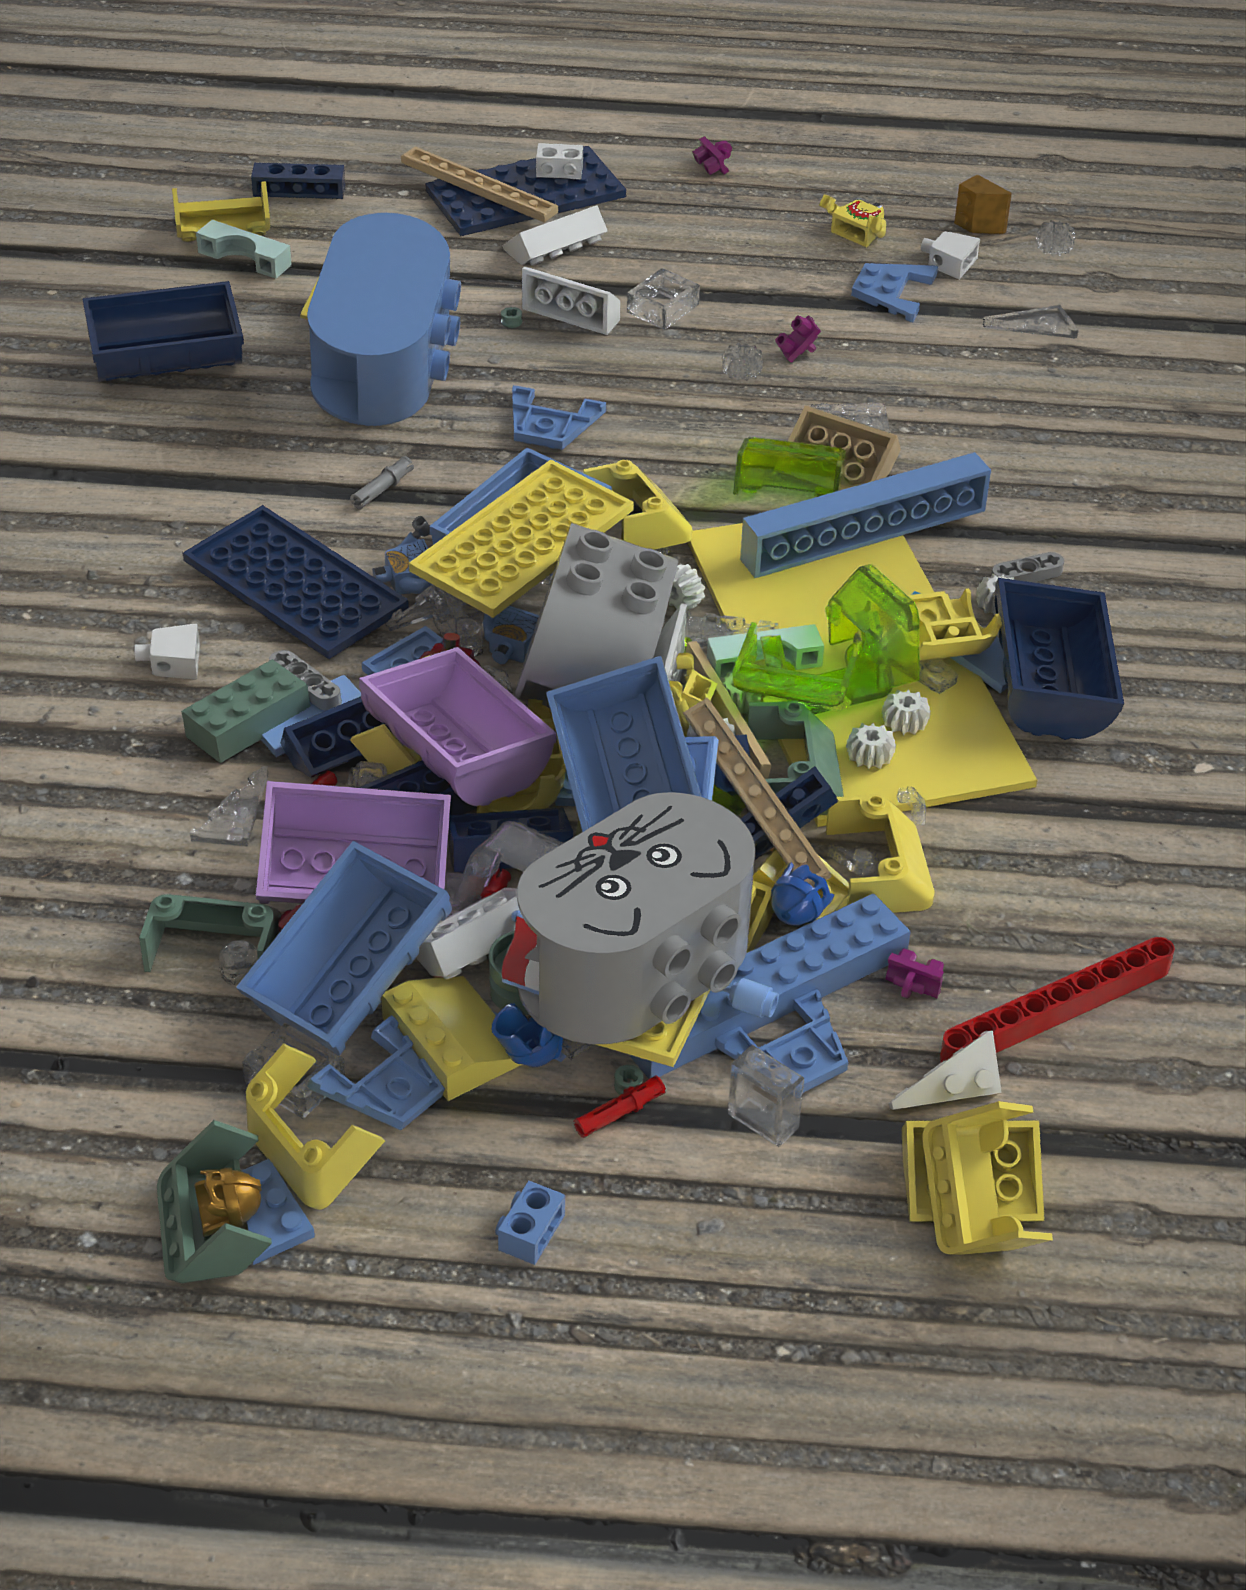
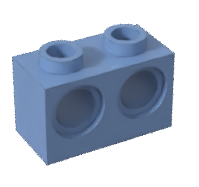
[495,1181,565,1265]

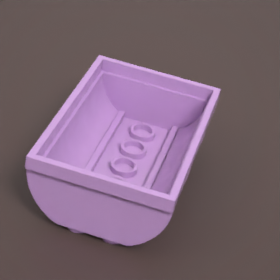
[359,647,556,806]
[256,781,451,904]

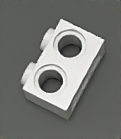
[536,143,583,179]

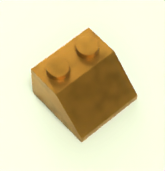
[954,174,1012,234]

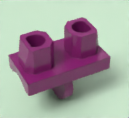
[692,136,732,175]
[775,315,821,363]
[885,948,944,999]

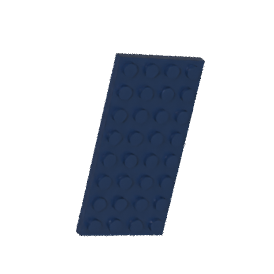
[425,146,626,236]
[183,505,409,659]

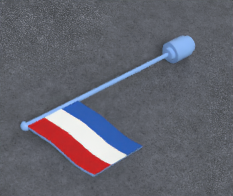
[501,910,779,1018]

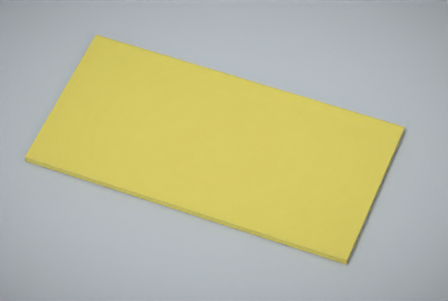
[687,523,1037,827]

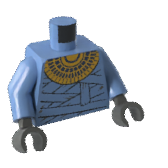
[372,516,439,595]
[483,606,539,664]

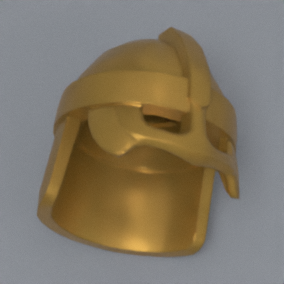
[194,1168,262,1237]

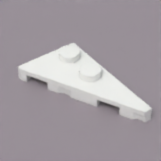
[889,1031,1002,1110]

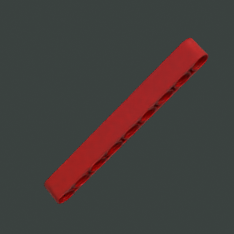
[940,937,1175,1063]

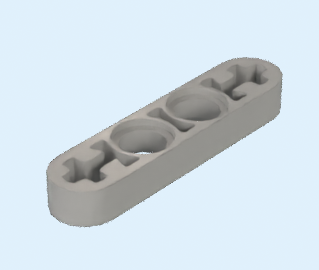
[269,650,342,710]

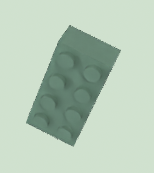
[181,659,310,763]

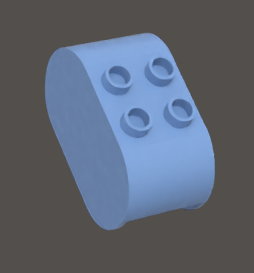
[307,213,461,426]

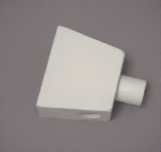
[921,231,980,280]
[135,624,200,680]

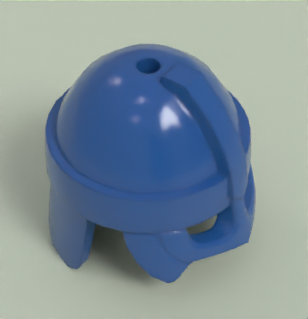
[771,862,834,926]
[491,1003,563,1067]

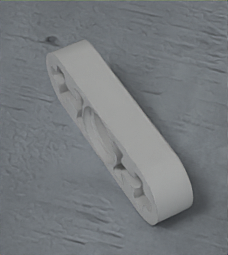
[992,552,1064,582]

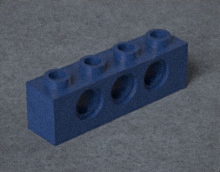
[251,163,345,199]
[740,766,838,860]

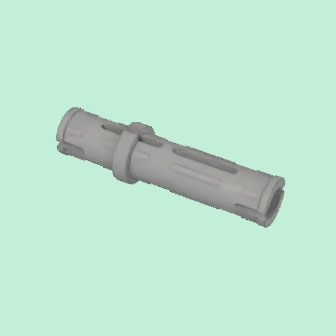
[350,456,414,509]

